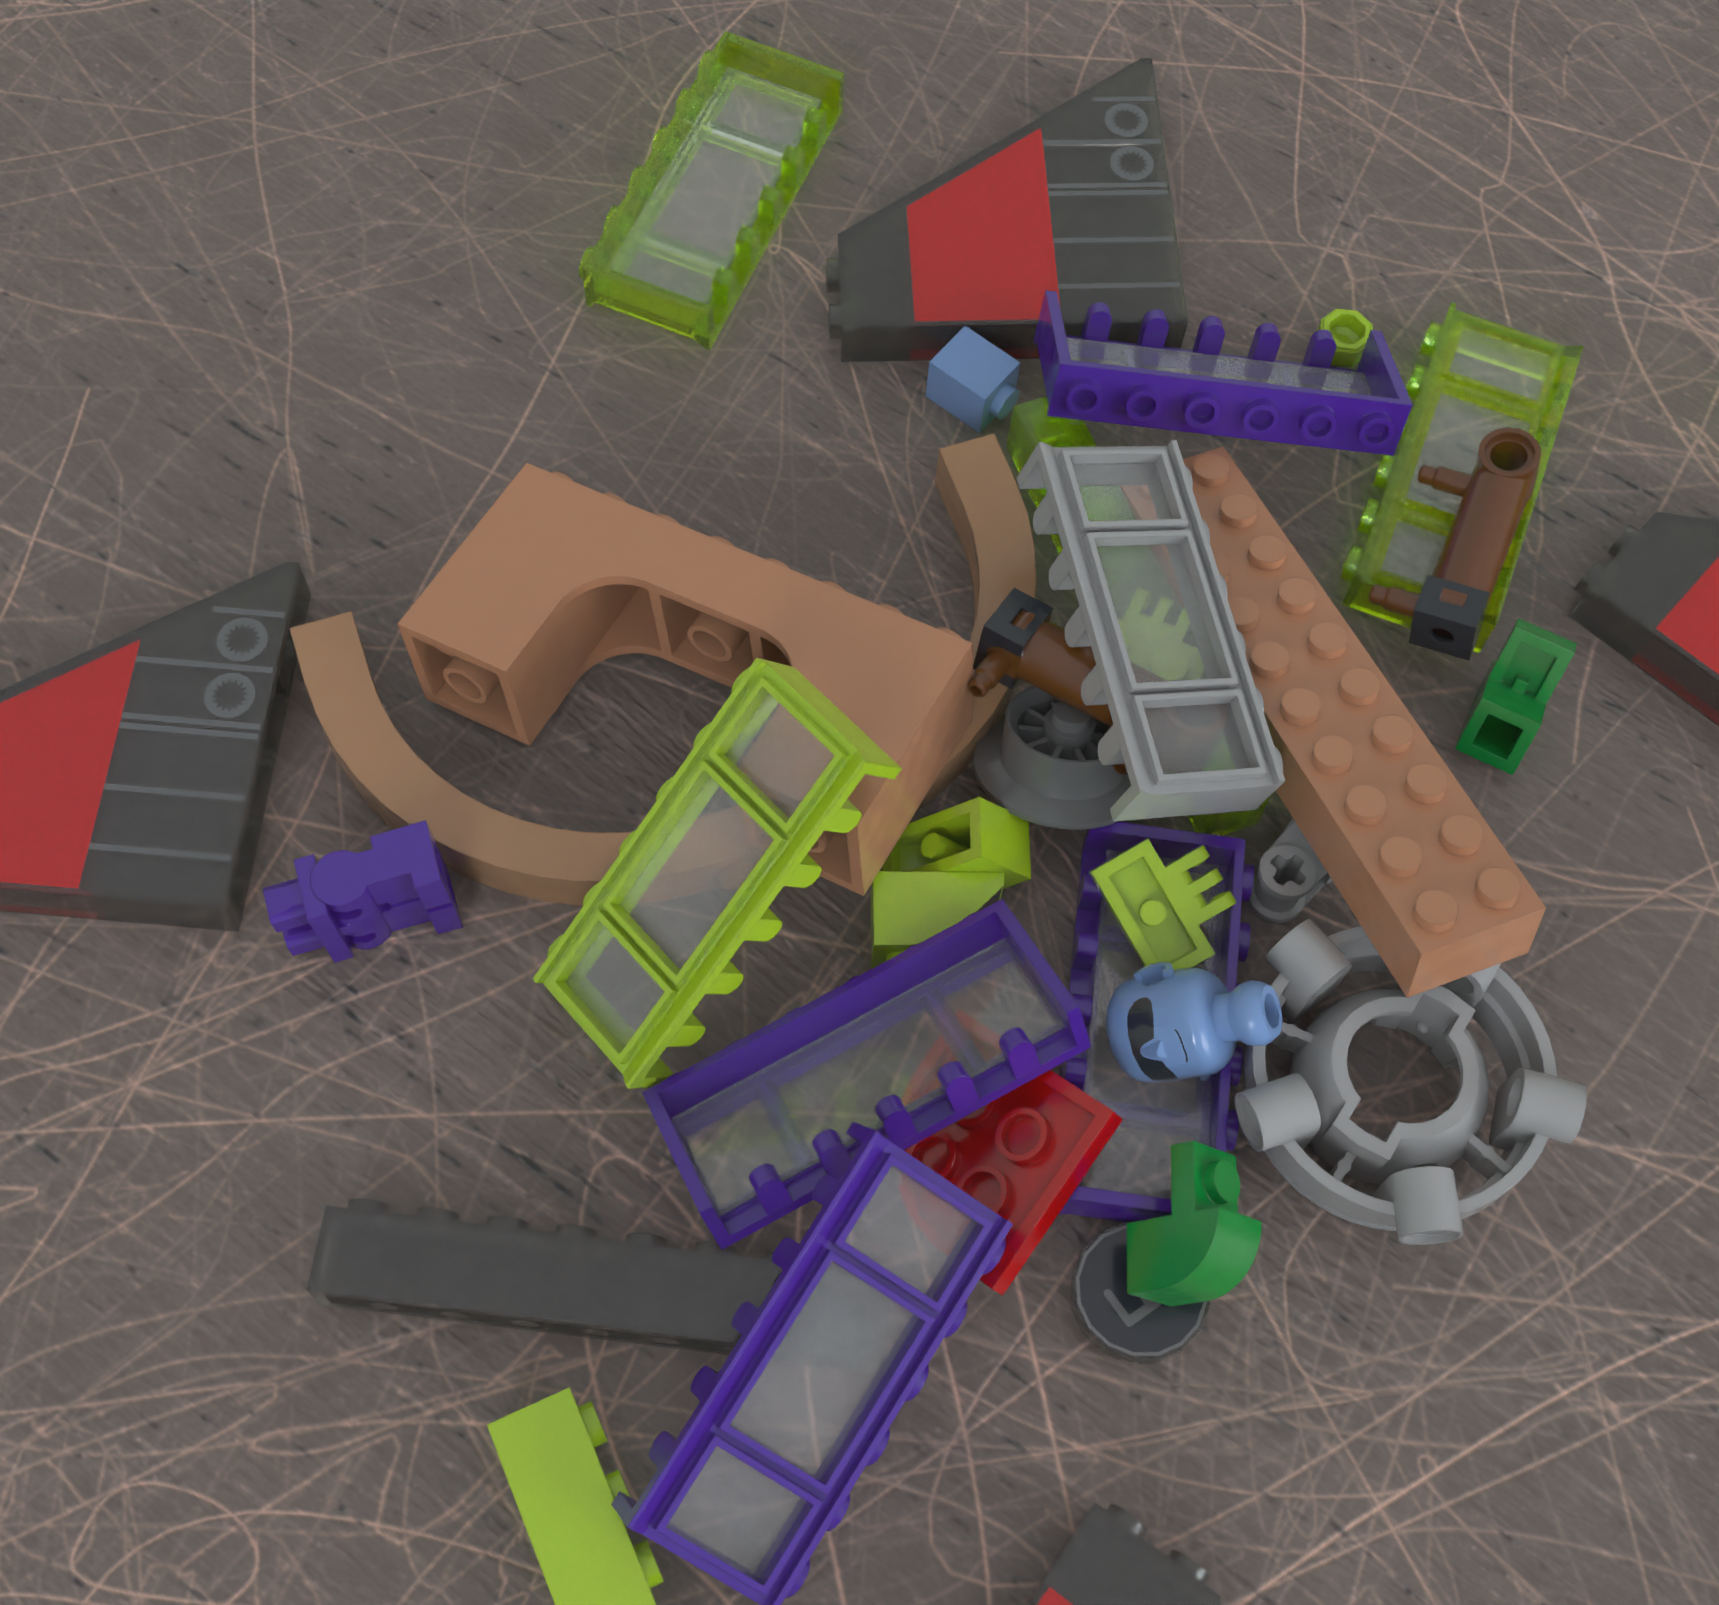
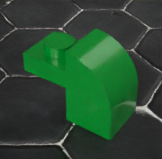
[1455,618,1577,775]
[1127,1140,1262,1307]

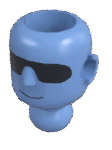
[1106,962,1282,1083]

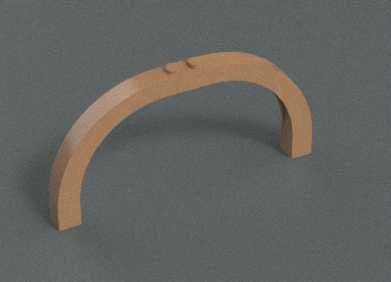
[289,433,1037,906]

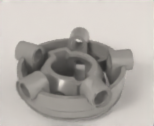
[1235,919,1587,1245]

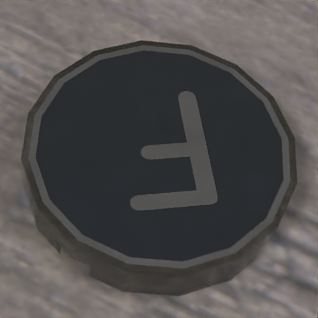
[1070,1222,1211,1364]

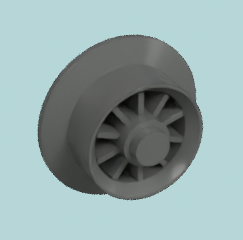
[973,686,1131,830]

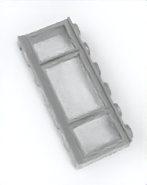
[1016,440,1285,821]

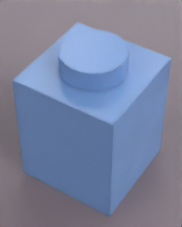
[926,326,1020,433]

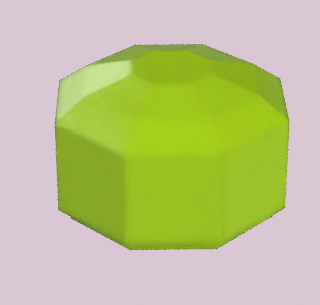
[1317,309,1373,367]

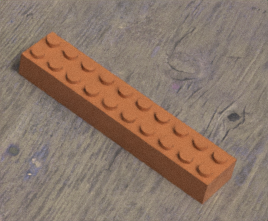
[1112,446,1546,998]

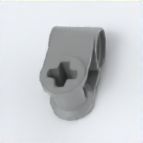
[1247,819,1332,924]

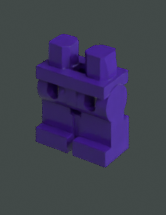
[263,820,463,963]

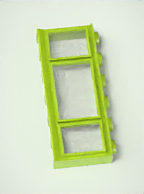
[533,657,902,1089]

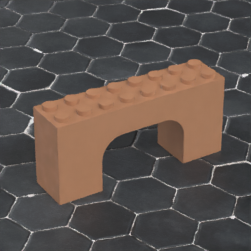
[398,463,973,896]

